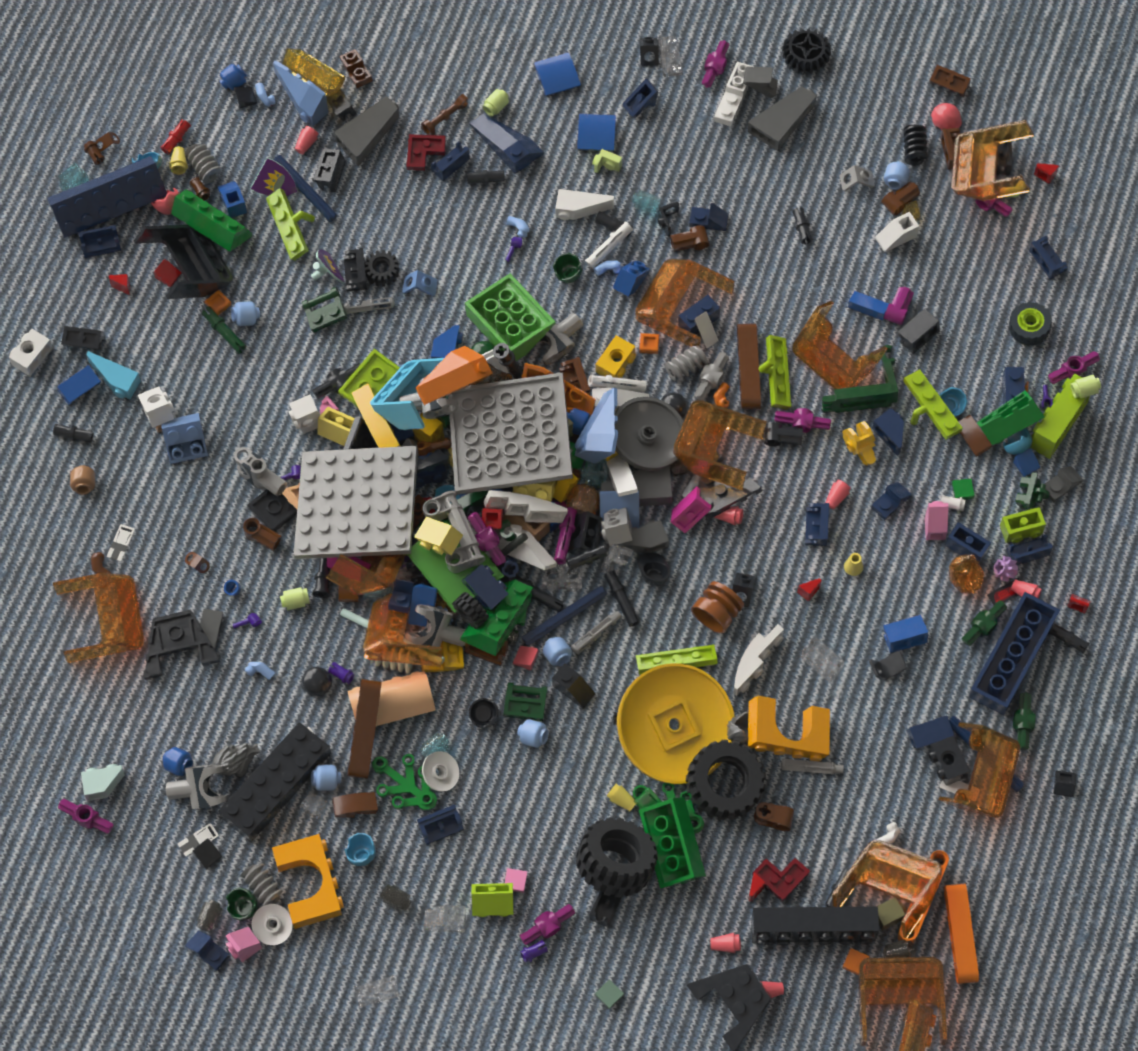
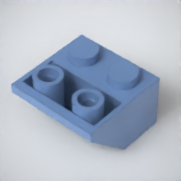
[161,413,208,464]

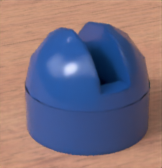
[224,580,241,596]

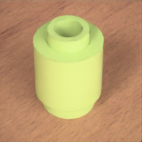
[482,89,509,116]
[1071,375,1101,399]
[280,587,310,611]

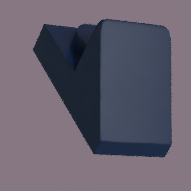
[622,78,658,118]
[689,203,729,231]
[871,482,912,520]
[388,579,418,613]
[185,930,230,972]

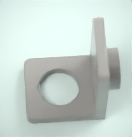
[840,165,875,191]

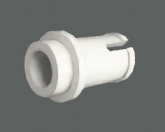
[941,495,966,512]

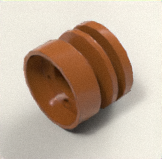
[691,581,744,634]

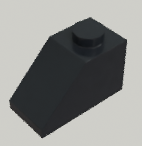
[552,663,596,709]

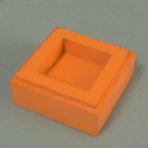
[205,290,232,315]
[639,333,659,354]
[842,948,870,976]

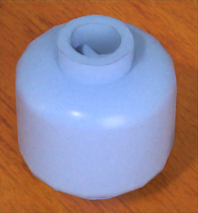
[884,161,910,190]
[231,301,260,326]
[543,637,572,666]
[517,719,549,748]
[311,765,341,791]

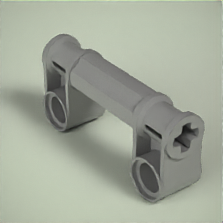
[423,490,485,573]

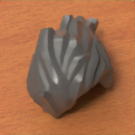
[727,711,749,746]
[210,743,260,778]

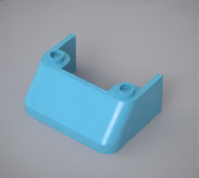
[370,358,444,430]

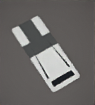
[107,524,135,561]
[178,823,219,856]

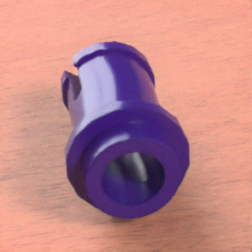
[328,662,355,684]
[520,940,548,963]

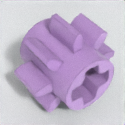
[994,556,1018,582]

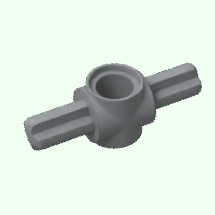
[694,352,729,401]

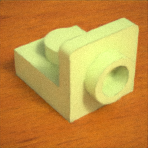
[592,149,622,173]

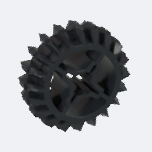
[782,27,831,74]

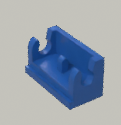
[57,365,101,405]
[883,615,928,653]

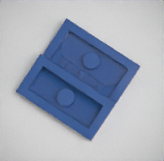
[534,52,581,97]
[577,114,616,151]

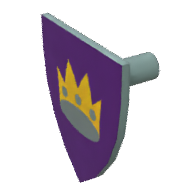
[250,157,297,196]
[311,249,345,284]

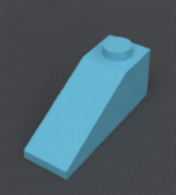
[86,351,141,399]

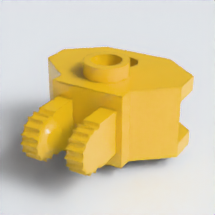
[842,421,876,466]

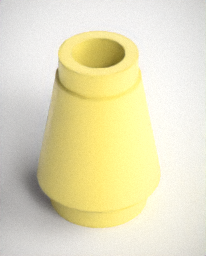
[169,146,188,175]
[844,553,863,576]
[607,783,636,812]

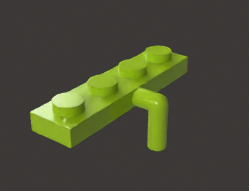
[266,188,315,261]
[759,335,791,410]
[903,369,963,440]
[636,644,718,675]

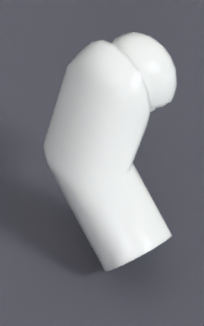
[875,822,900,849]

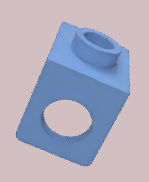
[403,270,437,296]

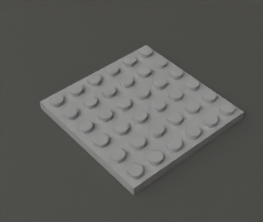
[448,373,573,495]
[293,446,418,559]

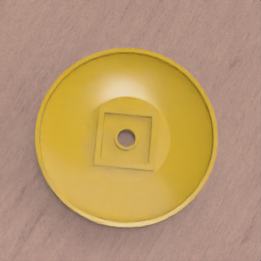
[617,663,734,784]

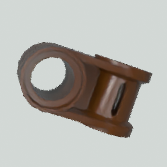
[754,802,794,831]

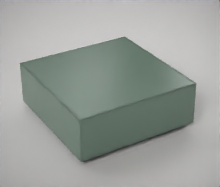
[595,979,624,1010]

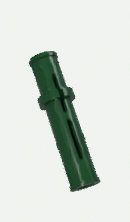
[201,306,247,354]

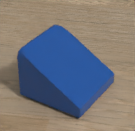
[1013,448,1040,477]

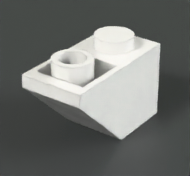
[875,212,919,252]

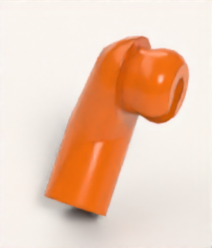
[713,382,730,409]

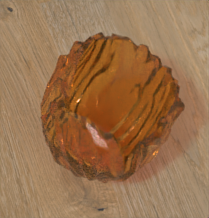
[566,484,600,514]
[948,555,985,594]

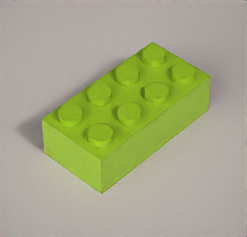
[1030,374,1091,459]

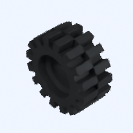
[365,250,399,287]
[452,592,489,629]

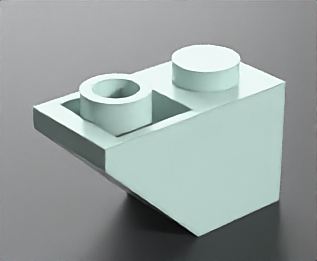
[81,764,125,801]

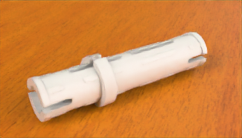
[585,222,633,269]
[588,375,646,393]

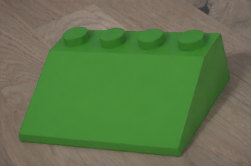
[465,273,556,361]
[407,519,504,613]

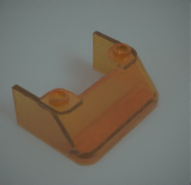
[792,301,888,389]
[326,554,406,595]
[938,722,1020,818]

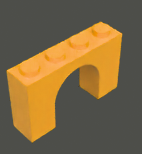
[748,696,830,762]
[272,834,344,929]

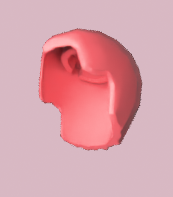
[931,103,962,131]
[151,188,179,215]

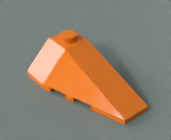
[416,346,493,405]
[522,363,596,415]

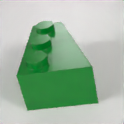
[977,390,1045,445]

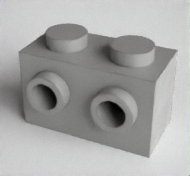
[601,508,633,546]

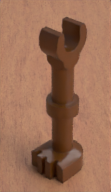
[421,94,468,135]
[417,437,452,456]

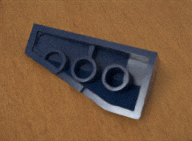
[469,113,544,174]

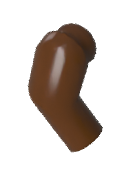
[91,552,111,580]

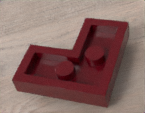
[406,134,446,171]
[752,858,810,902]

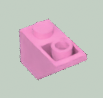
[924,501,948,540]
[226,927,262,962]

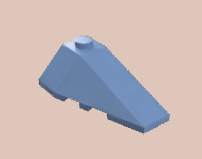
[273,60,329,126]
[575,388,618,464]

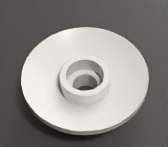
[422,751,459,792]
[252,904,293,945]

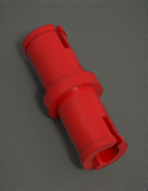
[160,119,191,155]

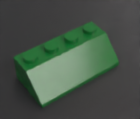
[171,189,253,252]
[460,580,533,656]
[639,798,706,889]

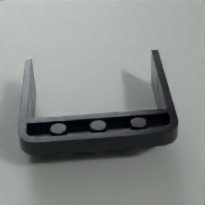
[134,225,233,299]

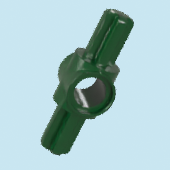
[962,600,1007,646]
[1013,692,1035,750]

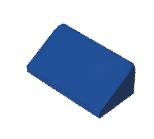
[848,291,889,321]
[408,584,437,626]

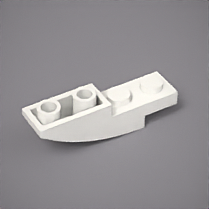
[714,62,754,126]
[733,624,784,696]

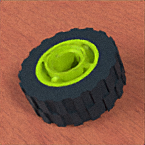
[1009,302,1052,346]

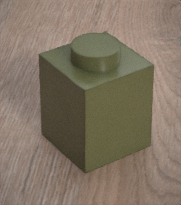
[878,897,906,931]

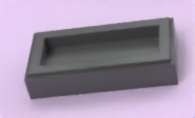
[198,609,224,650]

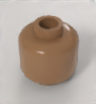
[70,465,95,495]

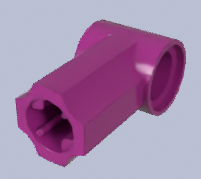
[884,287,914,326]

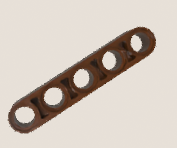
[737,323,761,410]
[347,679,382,779]

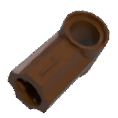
[881,182,920,216]
[670,225,710,252]
[243,518,282,551]

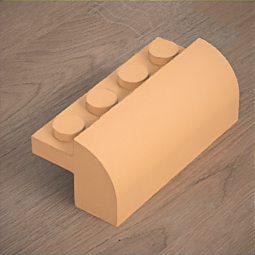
[347,671,435,726]

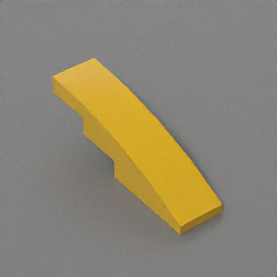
[352,384,401,448]

